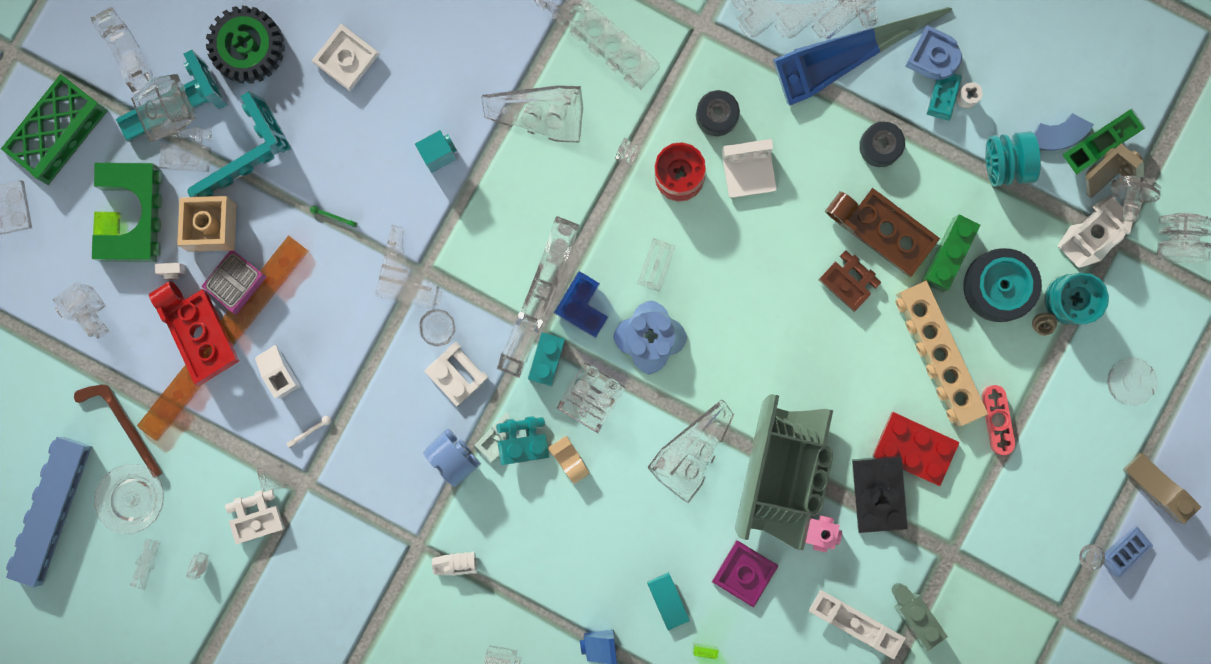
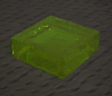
[93,211,121,235]
[692,643,719,659]

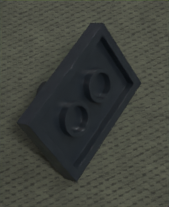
[852,455,908,533]

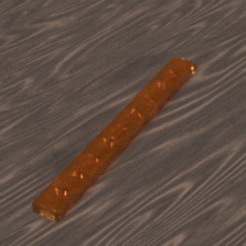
[137,235,309,441]

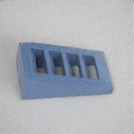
[1099,526,1153,577]

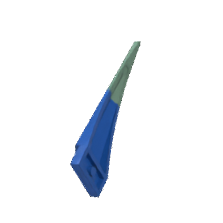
[773,7,952,106]

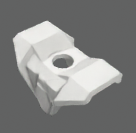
[1057,195,1134,268]

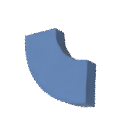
[1034,113,1094,151]

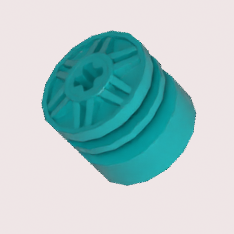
[985,131,1041,187]
[1044,273,1109,325]

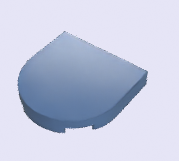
[905,25,962,80]

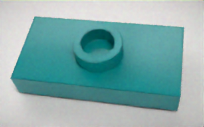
[926,74,962,121]

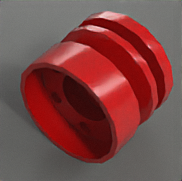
[654,142,706,202]

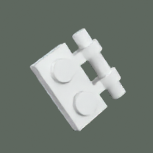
[225,490,285,544]

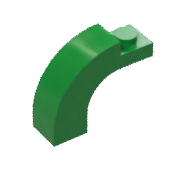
[1063,108,1146,175]

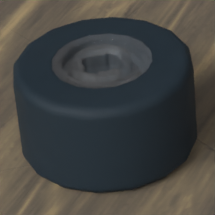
[696,90,740,137]
[859,122,905,167]

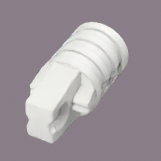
[432,551,477,576]

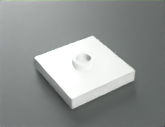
[312,24,380,92]

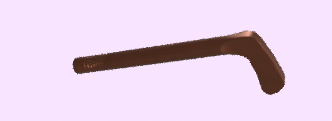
[74,384,163,478]

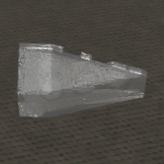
[647,400,734,503]

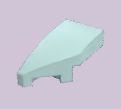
[473,412,509,464]

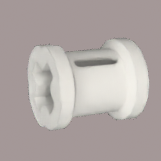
[956,82,983,109]

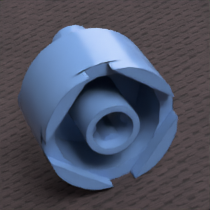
[423,428,481,487]

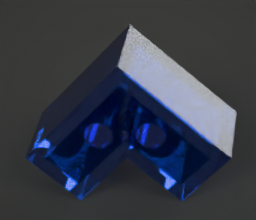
[554,271,608,340]

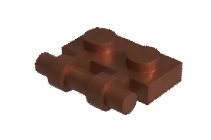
[818,250,881,312]

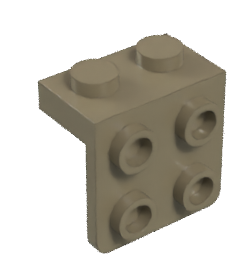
[1085,144,1144,198]

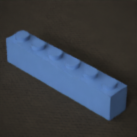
[6,437,92,587]

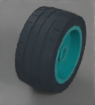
[963,248,1042,322]

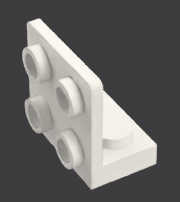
[722,139,777,198]

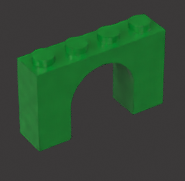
[92,163,163,262]

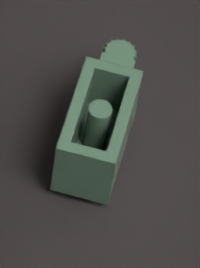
[891,583,948,651]

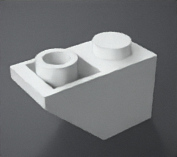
[255,345,301,399]

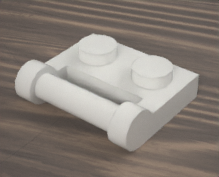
[424,341,489,407]

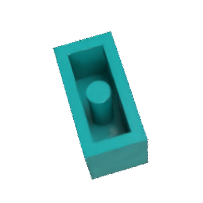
[415,130,457,173]
[528,332,566,387]

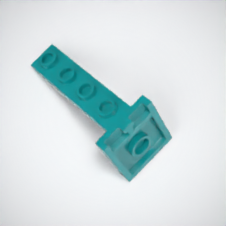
[116,49,228,142]
[187,91,291,197]

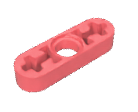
[982,385,1015,455]

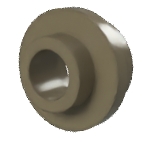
[1032,313,1057,336]

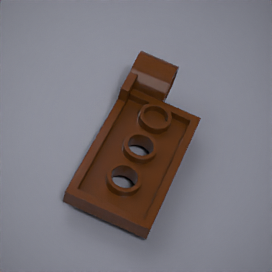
[825,188,940,277]

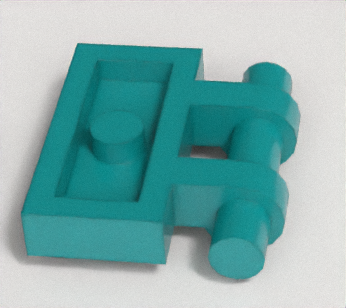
[496,416,549,465]

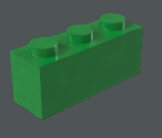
[921,214,981,293]

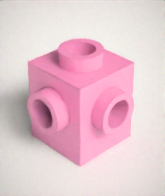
[805,515,842,552]

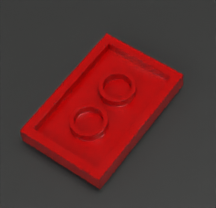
[872,412,960,486]

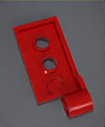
[149,281,240,386]

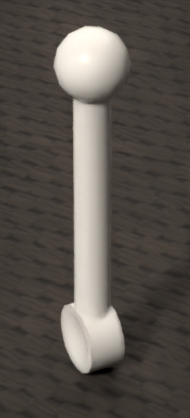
[286,416,331,448]

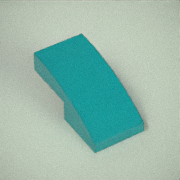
[647,572,690,631]

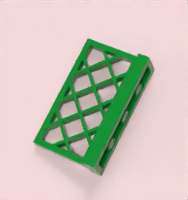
[1,74,108,185]

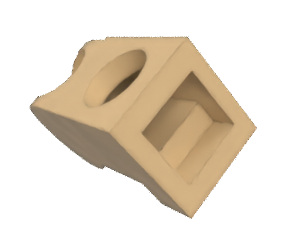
[548,436,590,484]

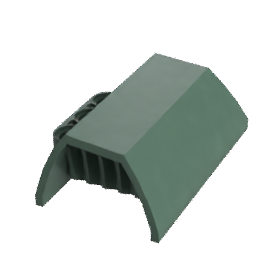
[735,394,833,550]

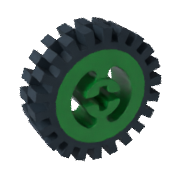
[206,5,285,84]

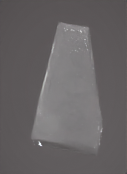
[481,85,583,143]

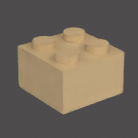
[177,196,237,252]

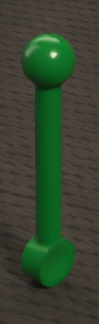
[310,205,358,228]

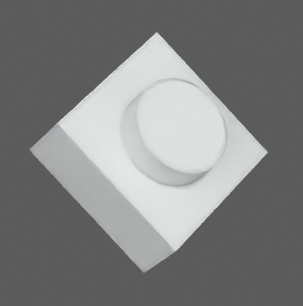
[155,263,186,280]

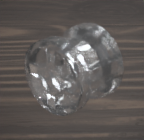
[615,137,642,167]

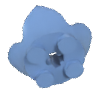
[613,301,687,374]

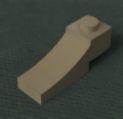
[1123,453,1201,524]

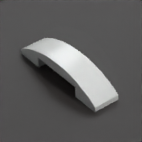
[809,590,906,659]

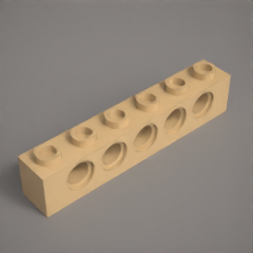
[895,280,988,426]

